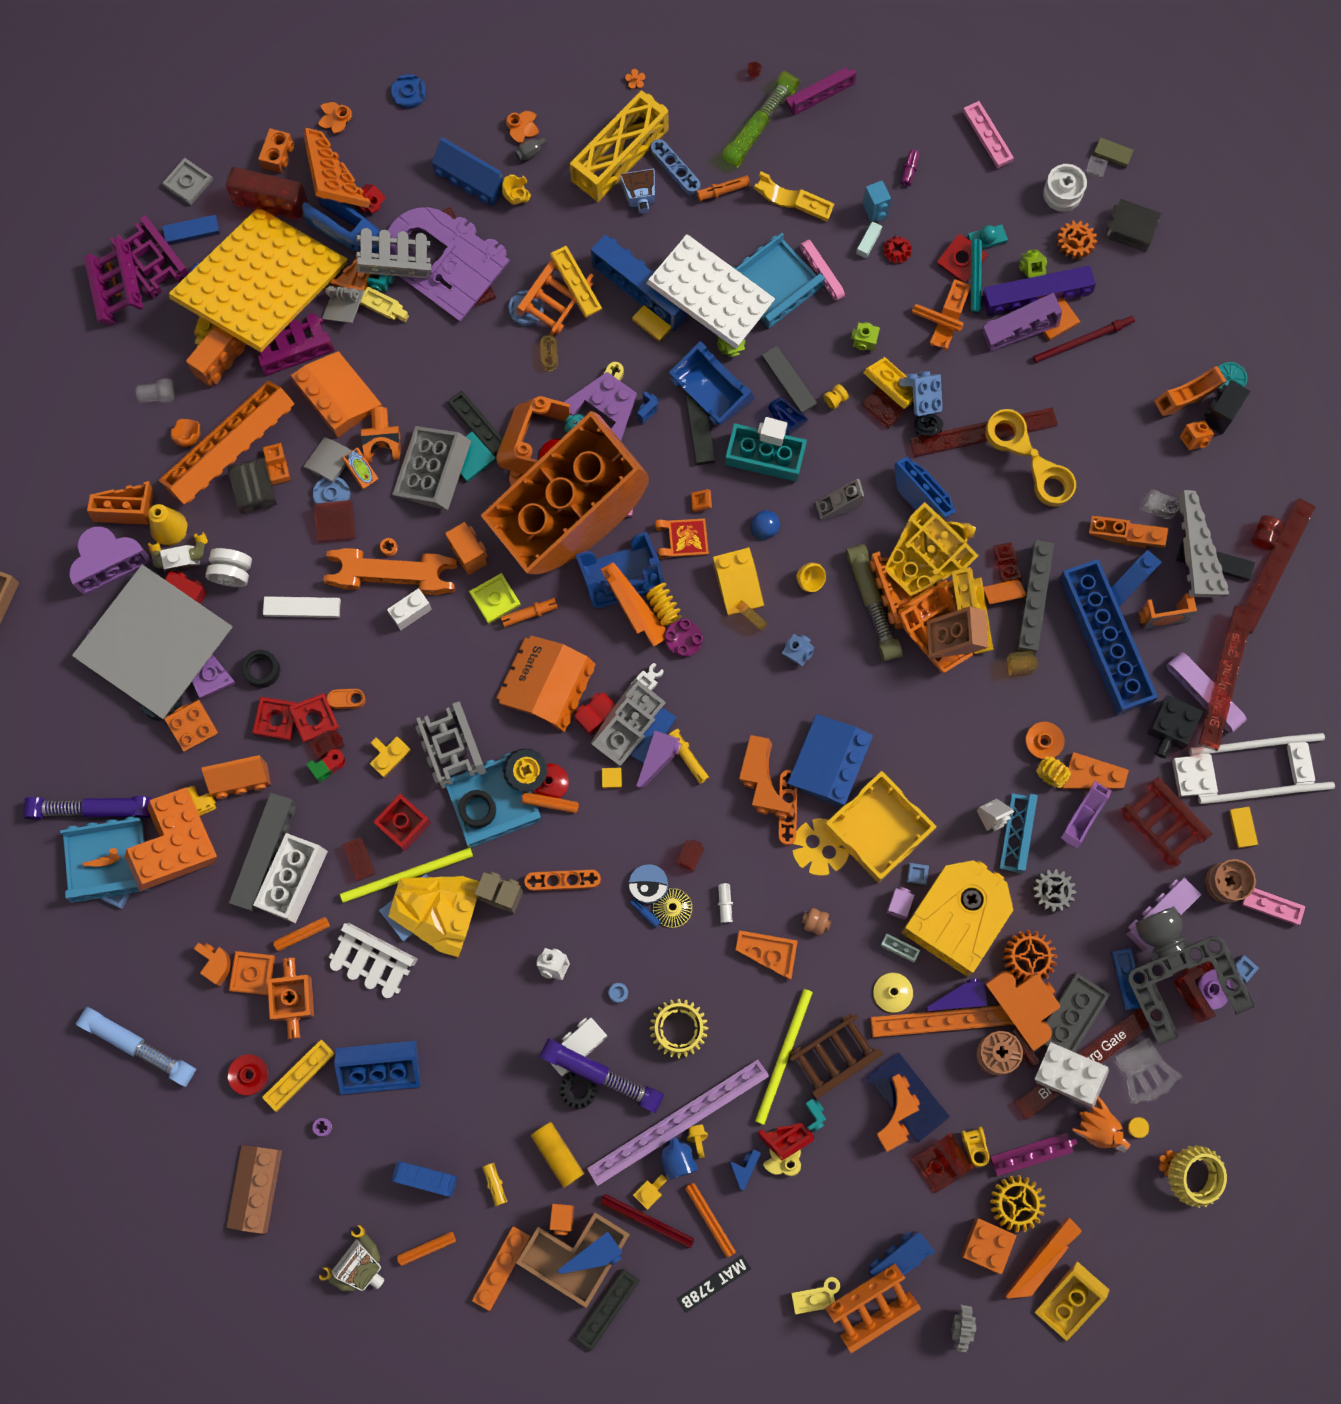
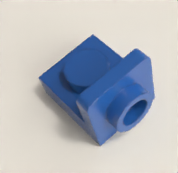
[637,391,658,424]

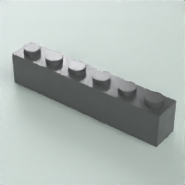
[1015,540,1054,657]
[229,793,297,913]

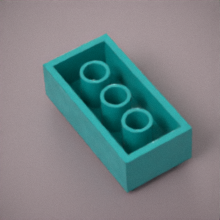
[725,423,807,482]

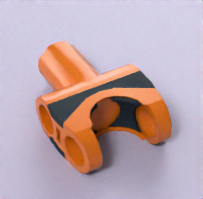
[361,407,401,463]

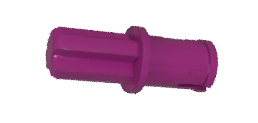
[900,150,919,186]

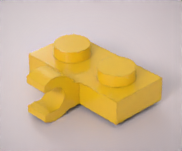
[370,737,411,778]

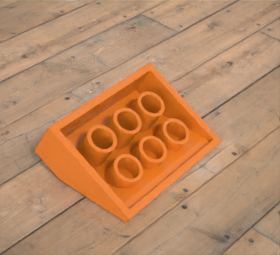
[291,351,382,438]

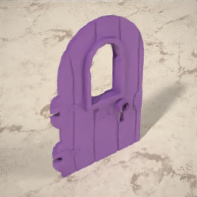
[387,207,510,322]

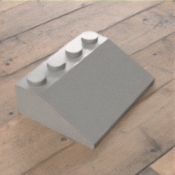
[392,426,471,510]

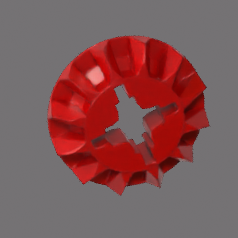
[883,235,912,263]

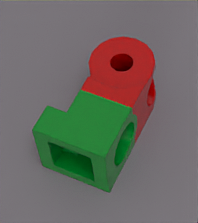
[306,749,345,783]

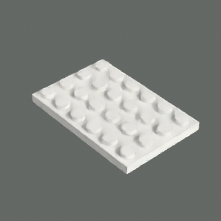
[647,234,775,349]

